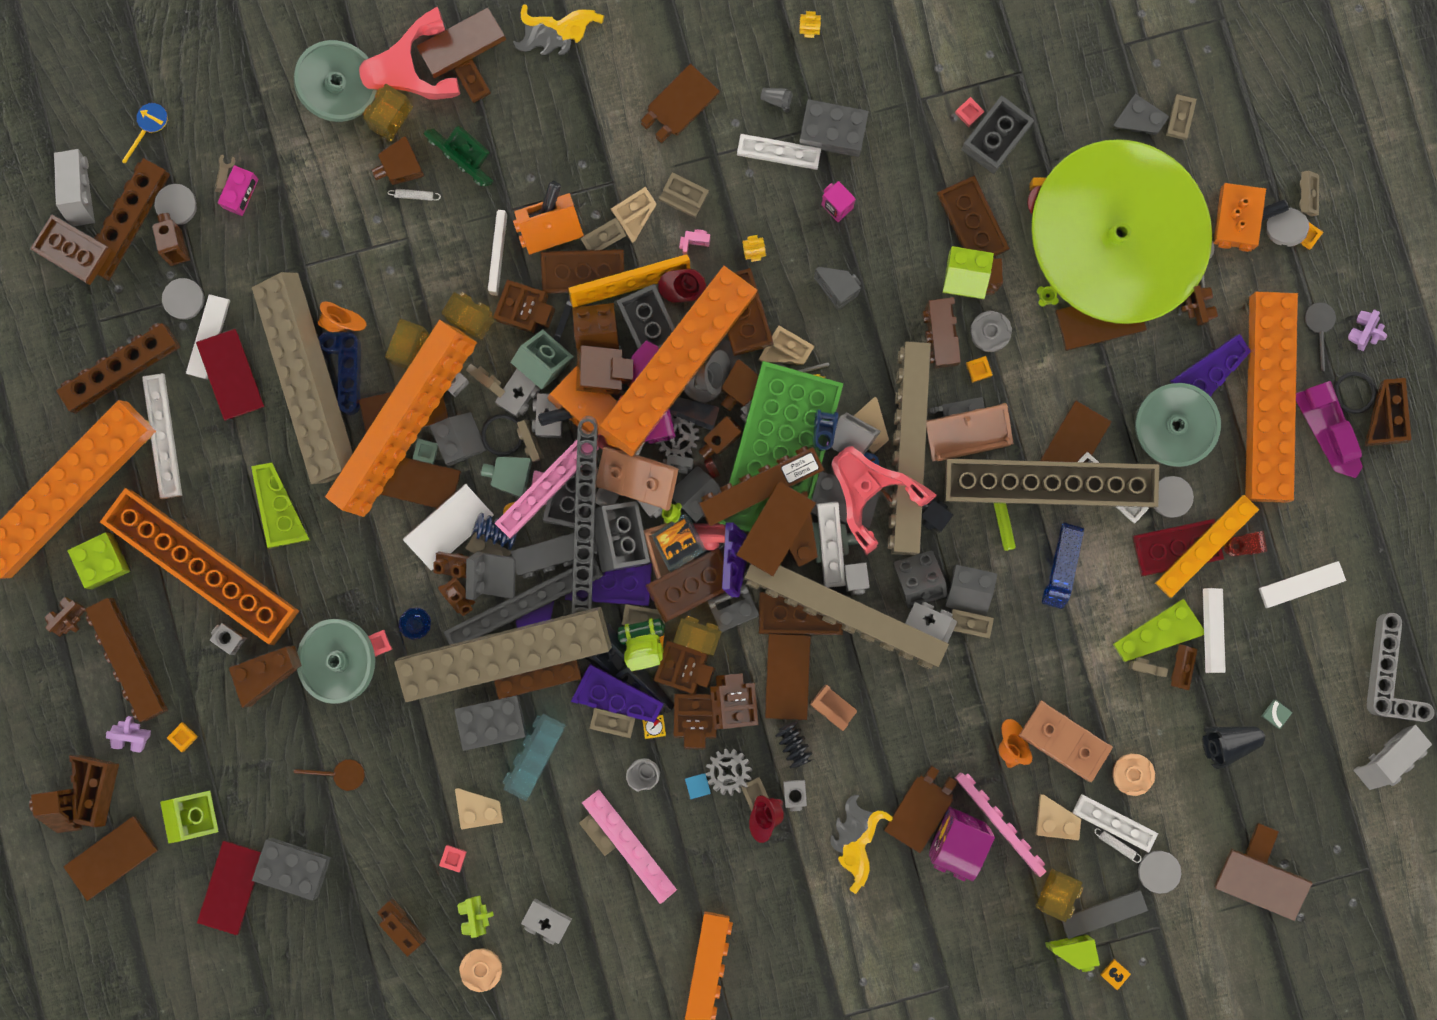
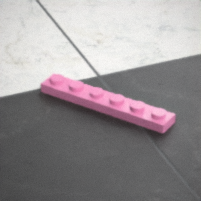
[495,440,599,539]
[954,772,1046,877]
[582,790,677,904]

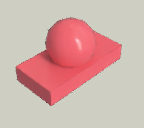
[689,524,726,551]

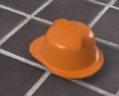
[318,301,367,334]
[998,719,1032,768]

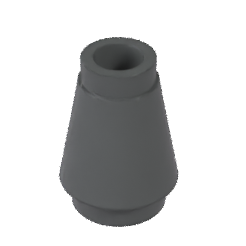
[761,88,792,109]

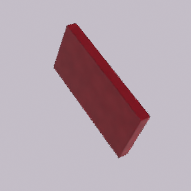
[196,329,264,421]
[1132,519,1224,577]
[197,840,261,935]

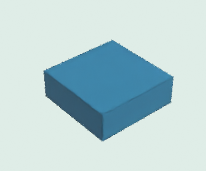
[685,773,711,799]

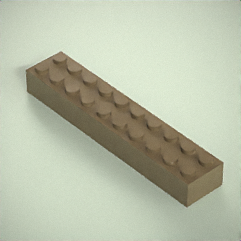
[252,272,353,484]
[887,342,931,556]
[944,459,1159,508]
[743,564,949,669]
[394,607,612,702]

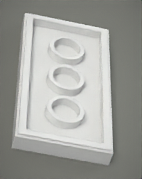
[403,484,494,570]

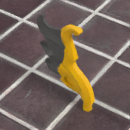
[513,4,604,56]
[830,795,893,894]

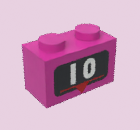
[218,165,259,216]
[821,181,856,222]

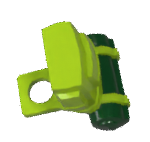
[617,618,665,671]

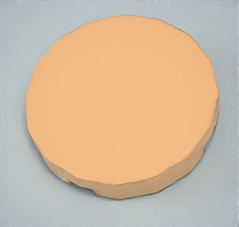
[1112,753,1155,796]
[459,948,502,992]

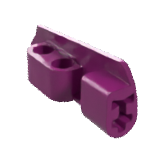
[631,341,676,444]
[1296,381,1363,478]

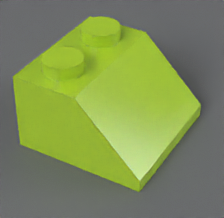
[943,246,994,299]
[160,791,218,844]
[1045,934,1100,972]

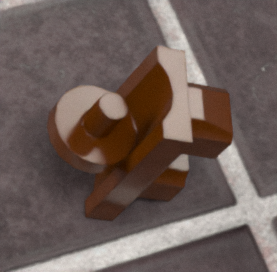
[1181,285,1218,326]
[433,551,469,578]
[438,577,476,616]
[44,597,86,637]

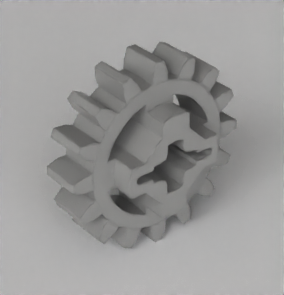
[656,415,700,457]
[705,749,752,796]

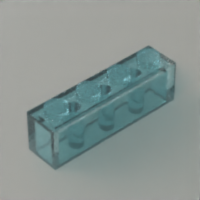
[503,713,567,801]

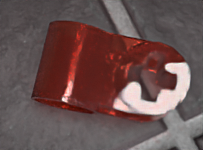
[1224,531,1268,556]

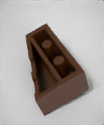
[1364,378,1412,446]
[229,646,302,708]
[29,788,82,833]

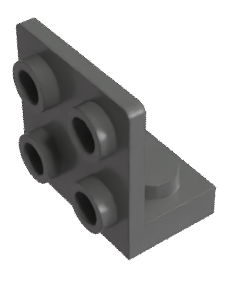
[663,455,694,474]
[893,551,947,608]
[466,552,516,600]

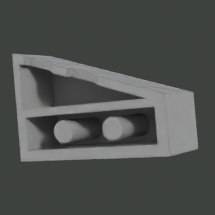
[54,149,95,227]
[1353,725,1432,790]

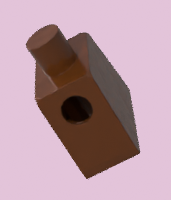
[371,136,424,185]
[153,213,190,266]
[720,359,758,412]
[698,416,743,460]

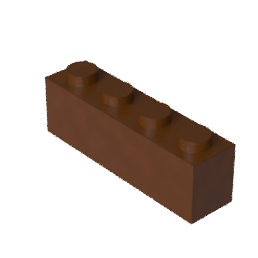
[494,659,582,699]

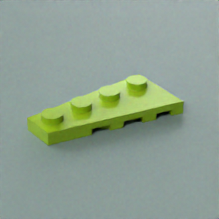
[251,463,309,549]
[1113,599,1204,662]

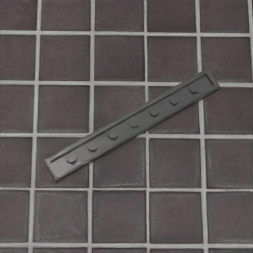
[444,558,603,645]

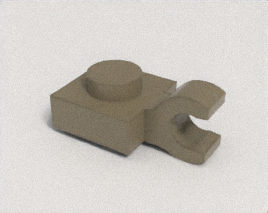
[214,155,235,193]

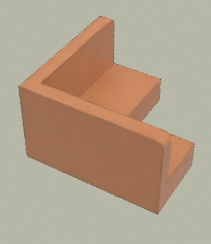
[810,685,857,731]

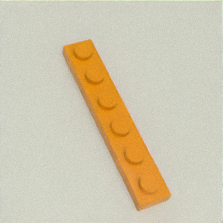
[568,254,691,308]
[1155,495,1259,598]

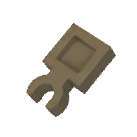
[1128,658,1168,677]

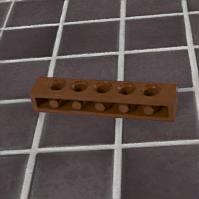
[94,158,170,281]
[56,323,181,414]

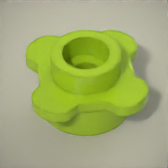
[1037,285,1059,307]
[662,503,682,524]

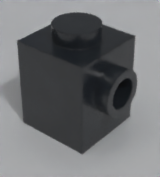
[921,500,953,533]

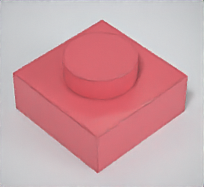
[955,97,985,127]
[368,630,392,657]
[439,845,467,872]

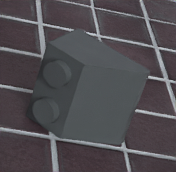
[814,267,861,310]
[430,412,487,467]
[672,466,721,524]
[945,565,997,616]

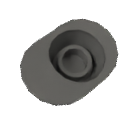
[694,350,731,395]

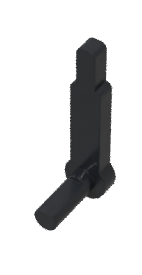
[554,295,593,343]

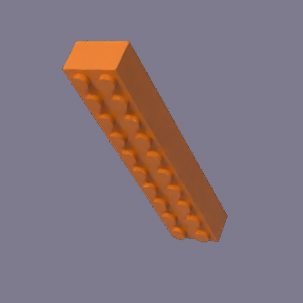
[598,266,757,457]
[1245,292,1298,503]
[325,320,477,517]
[0,400,156,579]
[100,488,299,645]

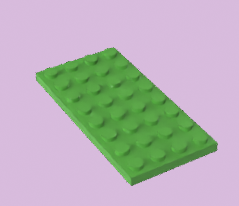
[718,361,843,532]

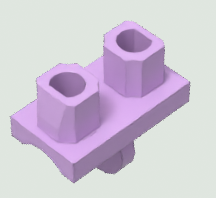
[1348,310,1387,351]
[106,716,151,752]

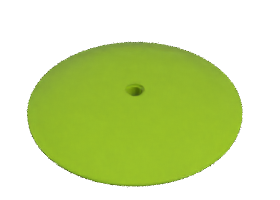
[1032,140,1212,324]

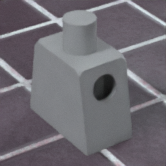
[832,412,881,455]

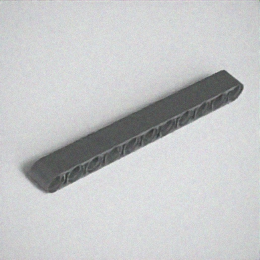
[572,416,598,614]

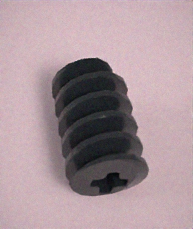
[775,721,814,769]

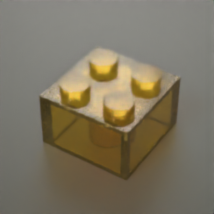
[363,84,413,142]
[441,292,494,341]
[385,318,429,369]
[673,616,722,657]
[1035,868,1083,922]

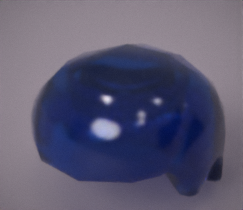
[399,607,431,640]

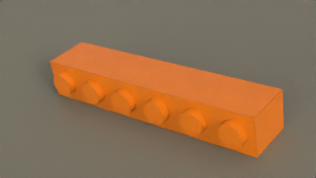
[685,911,733,1020]

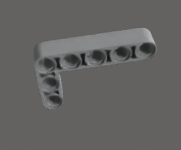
[1367,613,1434,722]

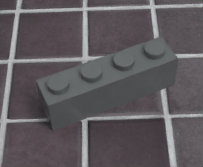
[511,529,598,579]

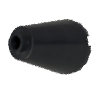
[1202,726,1265,769]

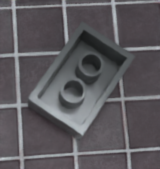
[961,95,1034,174]
[799,99,869,157]
[617,284,675,349]
[543,465,599,531]
[811,472,880,530]
[590,501,650,572]
[454,696,528,751]
[252,838,331,901]

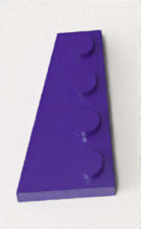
[1170,334,1251,397]
[565,564,652,606]
[571,664,665,723]

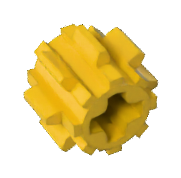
[799,11,821,38]
[743,235,766,262]

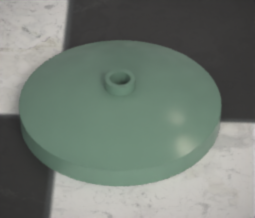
[294,40,377,122]
[1135,383,1221,467]
[297,619,375,704]

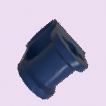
[813,409,838,451]

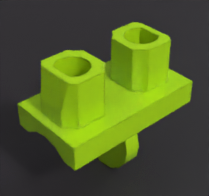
[457,896,494,938]

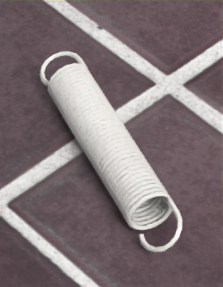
[387,189,441,201]
[1095,829,1141,863]

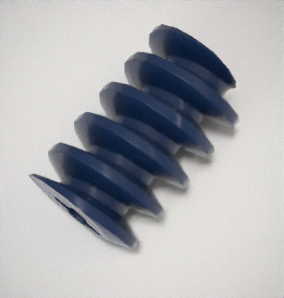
[471,512,518,550]

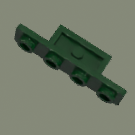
[423,126,494,187]

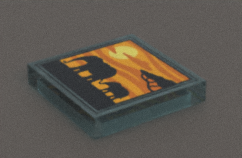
[651,514,706,572]

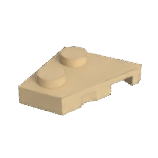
[611,187,656,243]
[758,326,814,365]
[854,397,889,454]
[455,788,504,829]
[1036,794,1081,840]

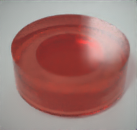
[704,457,720,479]

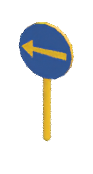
[122,103,168,163]

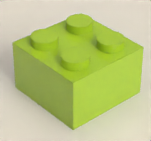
[67,532,131,590]

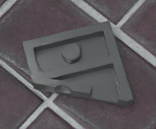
[1112,94,1169,135]

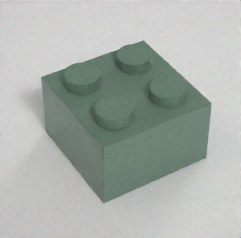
[510,330,574,390]

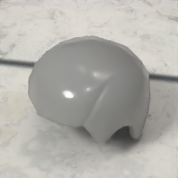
[626,758,660,792]

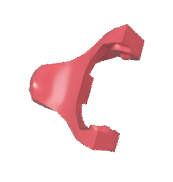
[359,7,461,100]
[831,446,937,555]

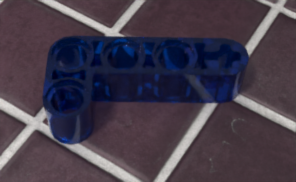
[318,332,361,415]
[1042,522,1084,609]

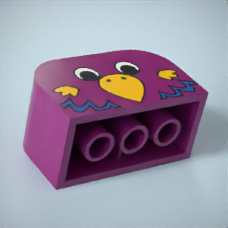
[929,806,995,882]

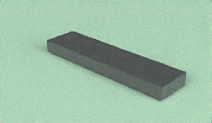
[1060,890,1148,939]

